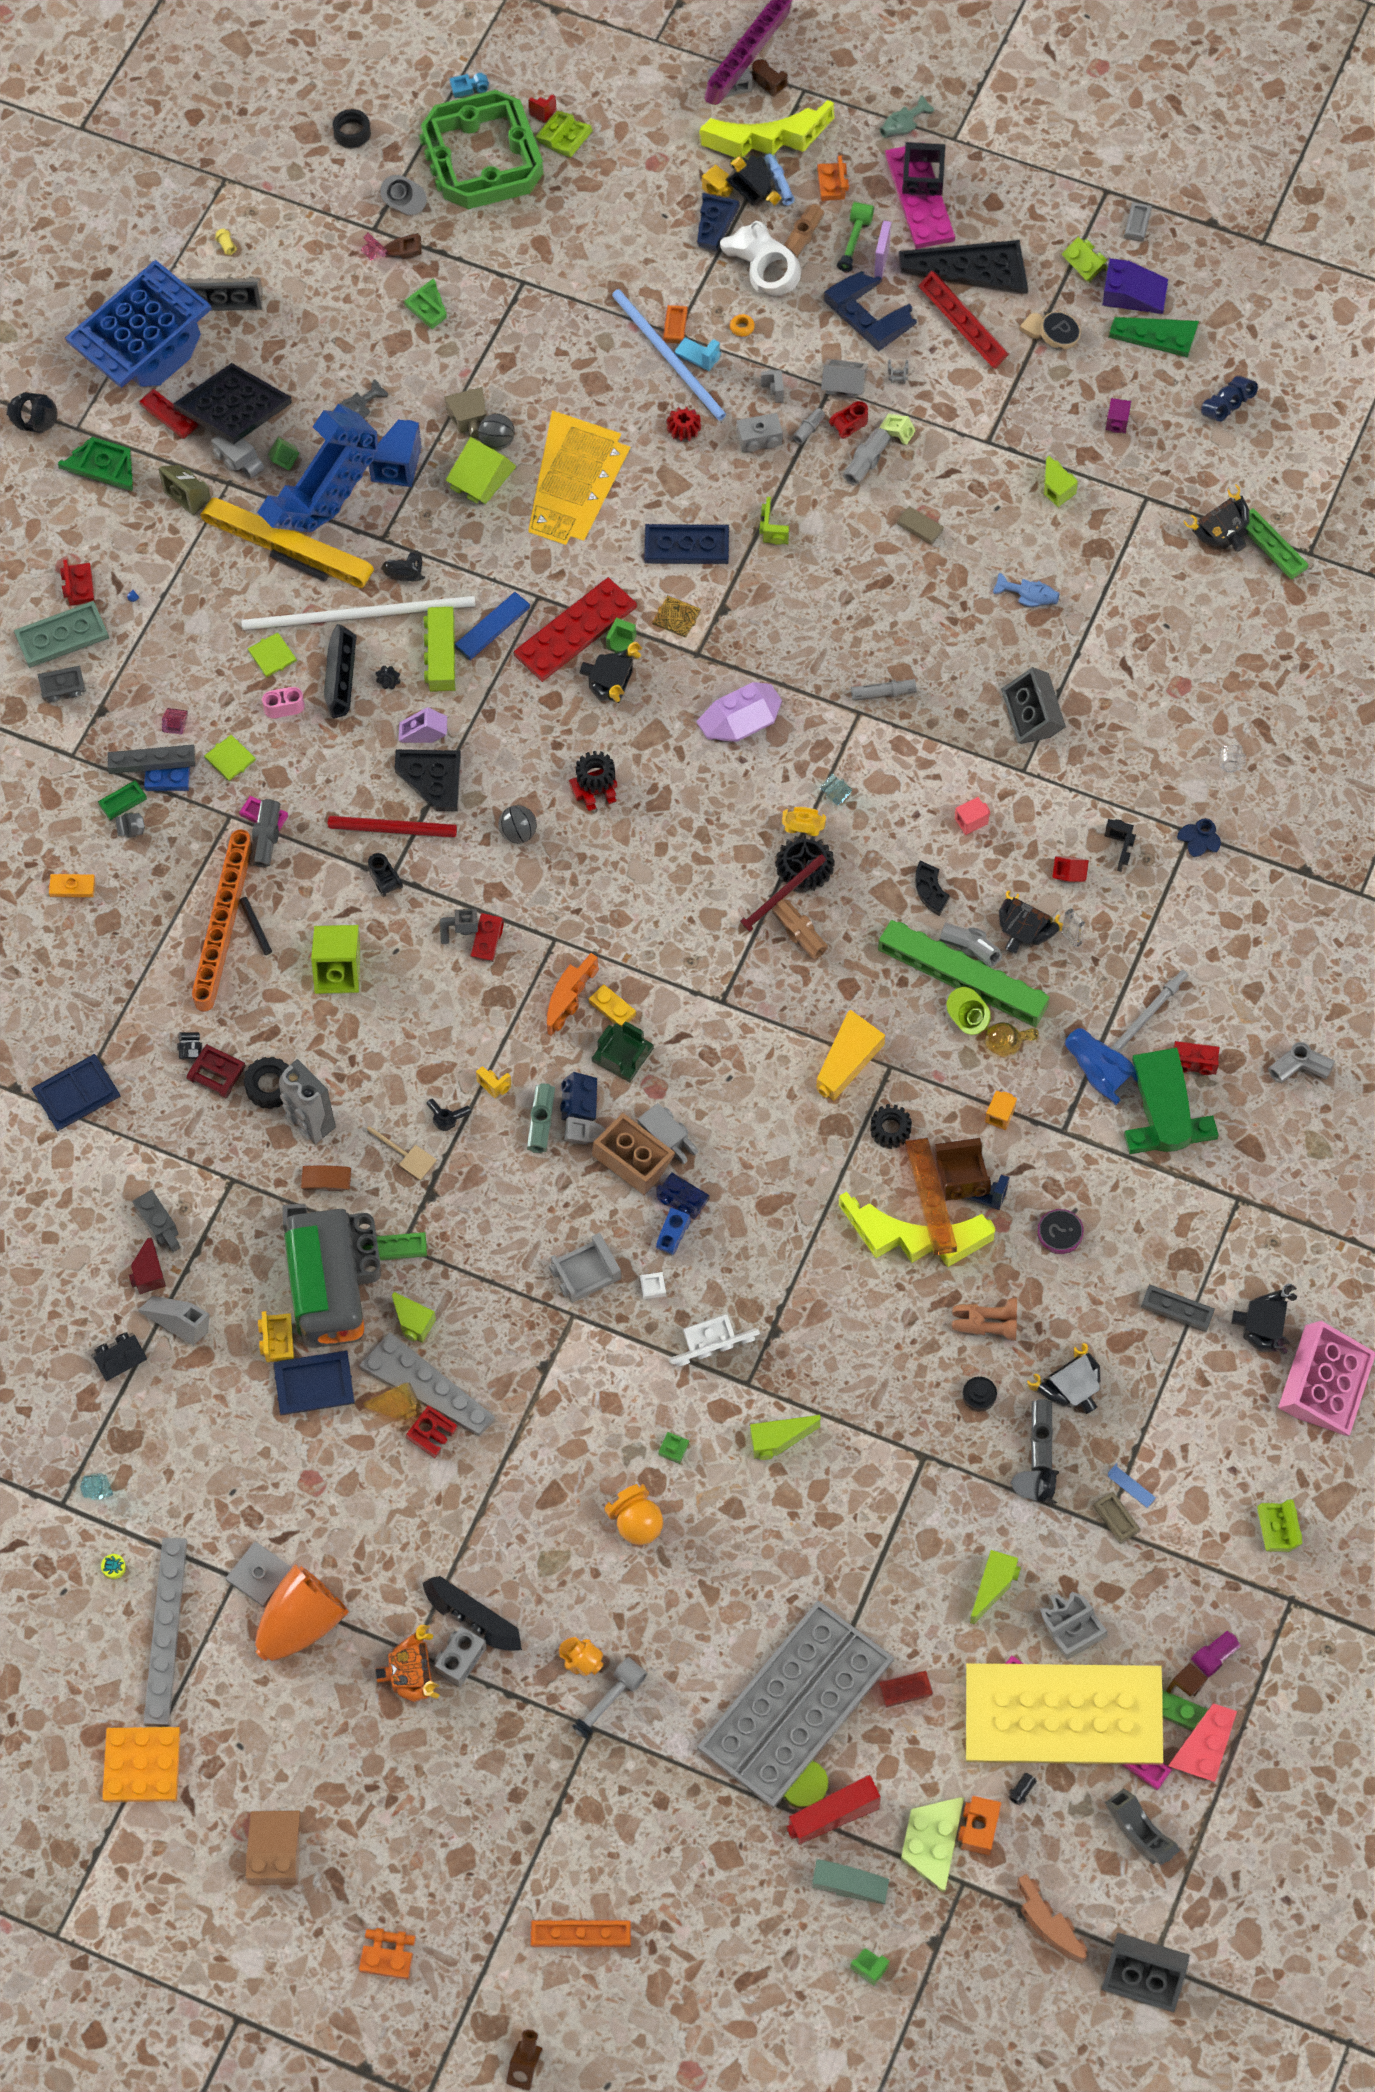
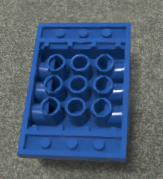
[65,259,212,388]

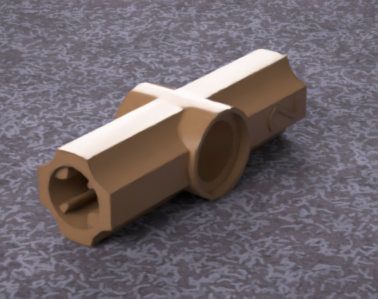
[784,203,824,258]
[772,899,828,959]

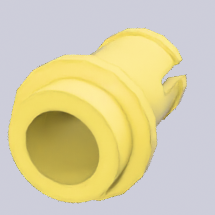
[215,228,237,255]

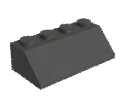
[180,277,263,311]

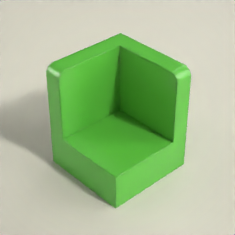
[268,437,299,470]
[606,618,636,652]
[850,1948,890,1986]

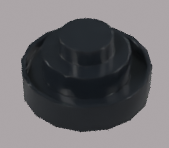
[962,1376,997,1412]

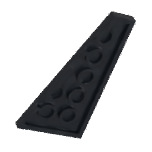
[899,240,1028,294]

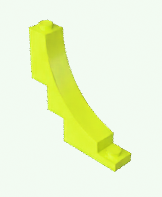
[699,100,834,158]
[839,1192,996,1268]

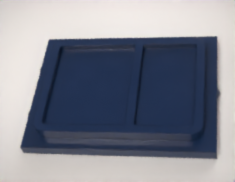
[31,1054,121,1132]
[273,1350,355,1416]

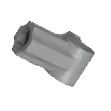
[1268,1042,1335,1084]

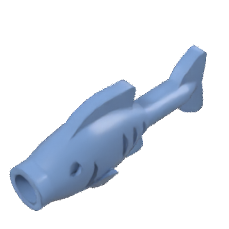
[993,573,1060,607]

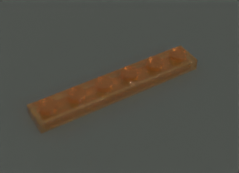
[905,1138,957,1255]

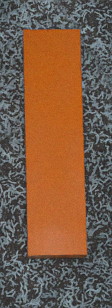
[531,1920,631,1947]

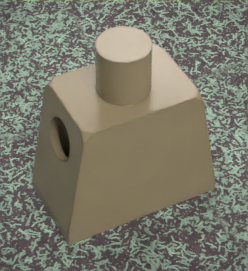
[444,387,486,438]

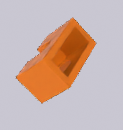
[958,1795,1001,1856]

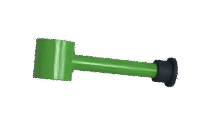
[837,201,874,272]

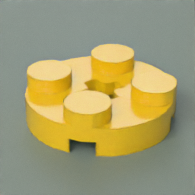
[782,807,826,836]

